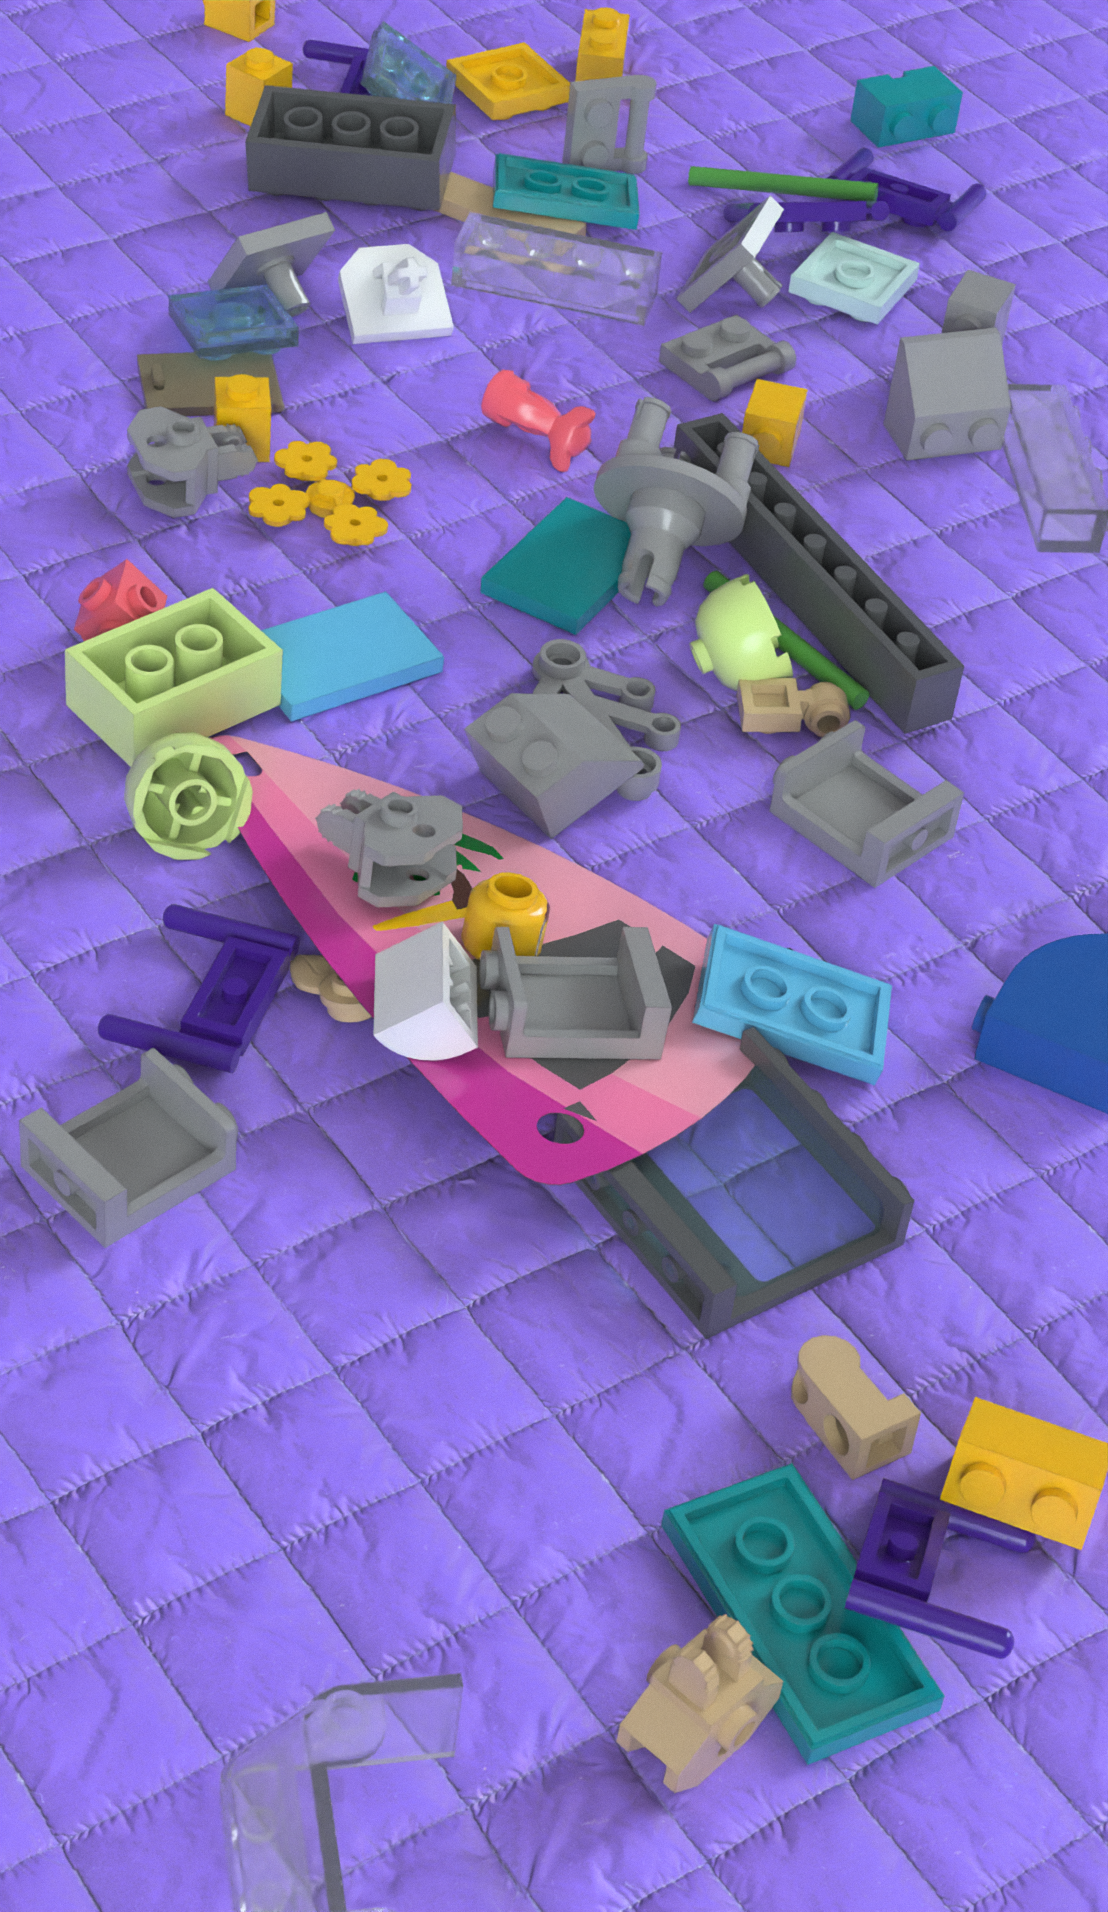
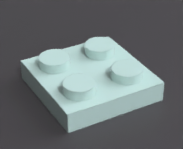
[788,232,920,325]

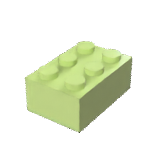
[65,588,283,767]

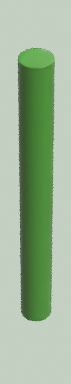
[688,166,878,201]
[703,571,869,710]

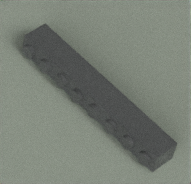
[674,413,964,734]

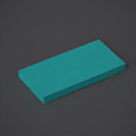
[661,1463,945,1765]

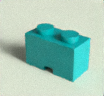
[850,66,963,148]

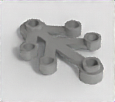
[532,639,681,801]

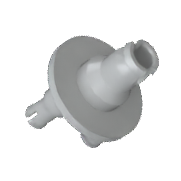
[594,397,759,607]

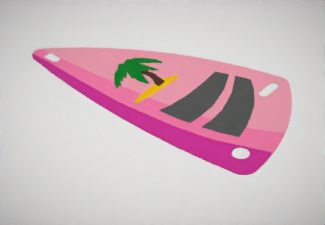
[210,735,755,1185]

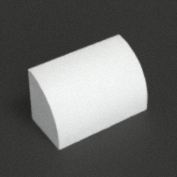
[373,921,478,1060]

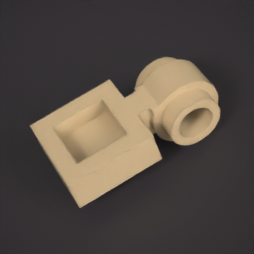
[736,678,850,737]

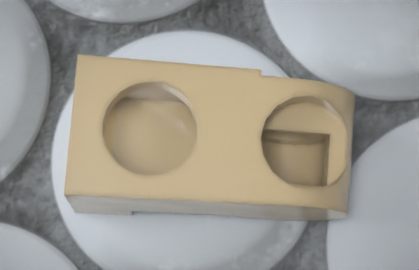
[791,1335,921,1480]

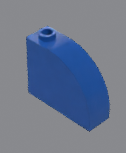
[972,933,1108,1114]

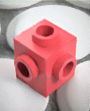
[74,559,168,641]

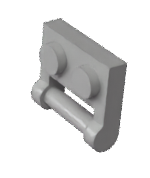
[562,75,657,174]
[659,314,796,401]

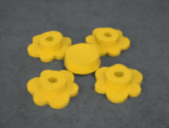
[248,441,411,546]

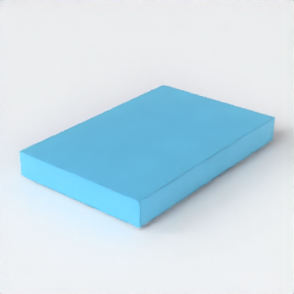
[261,591,444,722]
[692,924,892,1085]

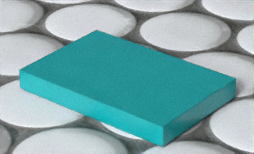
[493,153,640,230]
[480,497,631,635]

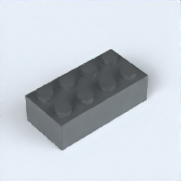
[245,85,456,210]

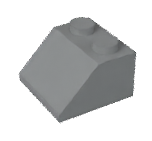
[883,327,1011,461]
[464,693,644,839]

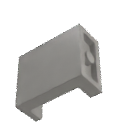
[770,720,964,888]
[479,927,672,1059]
[19,1048,238,1248]

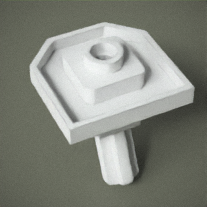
[338,244,454,344]

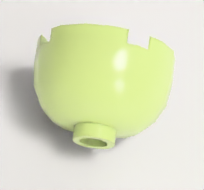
[689,574,793,692]
[124,733,253,860]

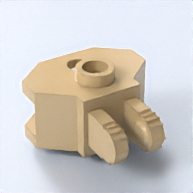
[616,1614,783,1793]

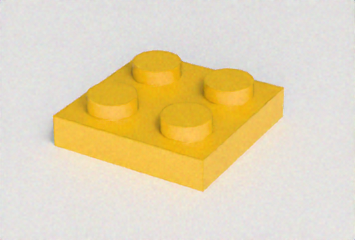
[445,42,570,120]

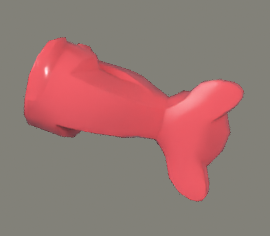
[481,369,596,472]

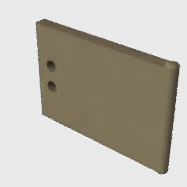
[137,349,285,416]

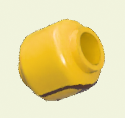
[461,872,550,960]

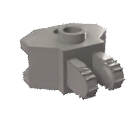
[127,406,258,518]
[315,789,463,908]

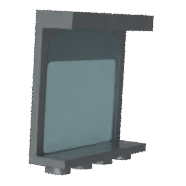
[554,1027,915,1339]

